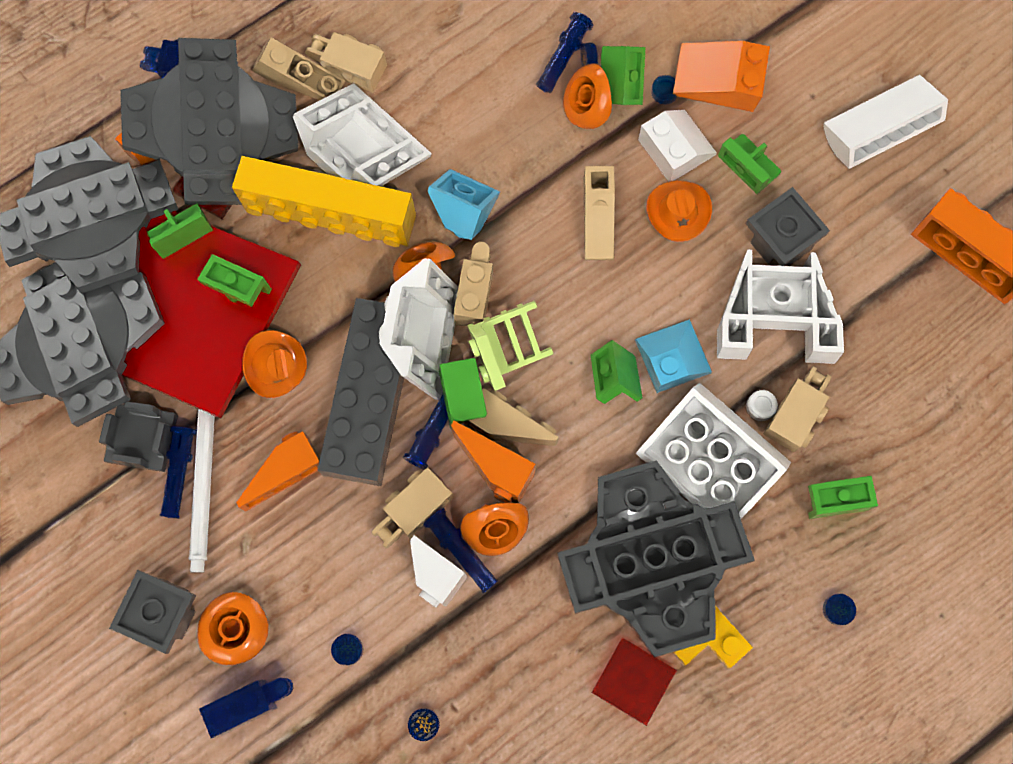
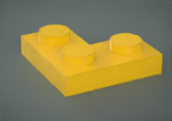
[673,606,753,669]

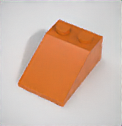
[672,41,770,112]
[451,421,536,503]

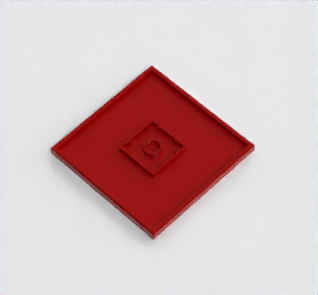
[122,211,301,419]

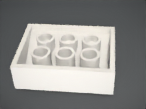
[636,383,791,519]

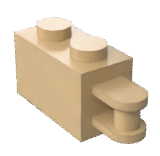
[305,32,387,93]
[453,242,493,326]
[763,366,831,452]
[371,467,454,548]

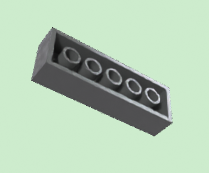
[318,298,404,486]

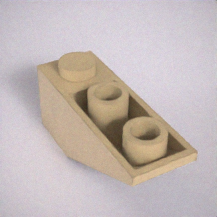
[252,37,345,100]
[583,166,615,260]
[464,388,559,446]

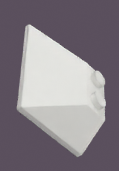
[293,83,432,186]
[379,258,458,401]

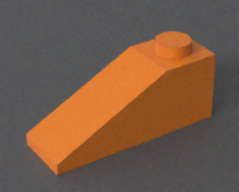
[236,431,320,511]

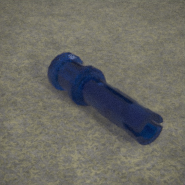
[536,12,593,93]
[403,394,448,470]
[160,426,197,519]
[423,507,498,594]

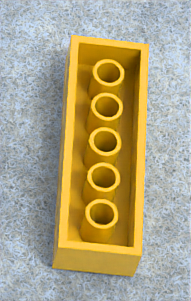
[232,156,416,247]

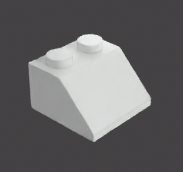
[638,110,717,182]
[410,536,467,608]

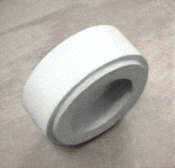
[746,390,778,421]

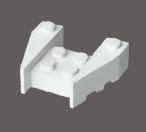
[717,250,844,364]

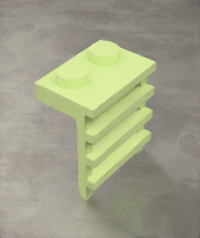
[467,301,553,391]

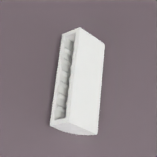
[824,75,948,169]

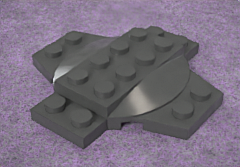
[120,38,298,205]
[0,136,179,294]
[0,263,165,427]
[557,460,755,658]

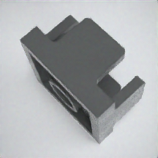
[745,187,830,266]
[99,401,178,472]
[109,570,196,654]

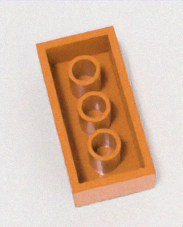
[910,188,1013,304]

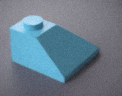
[427,169,500,240]
[635,319,712,393]

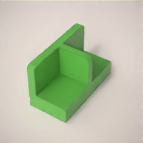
[601,46,646,105]
[718,134,781,194]
[147,204,213,259]
[198,254,272,307]
[590,340,643,404]
[439,358,487,428]
[808,476,878,519]

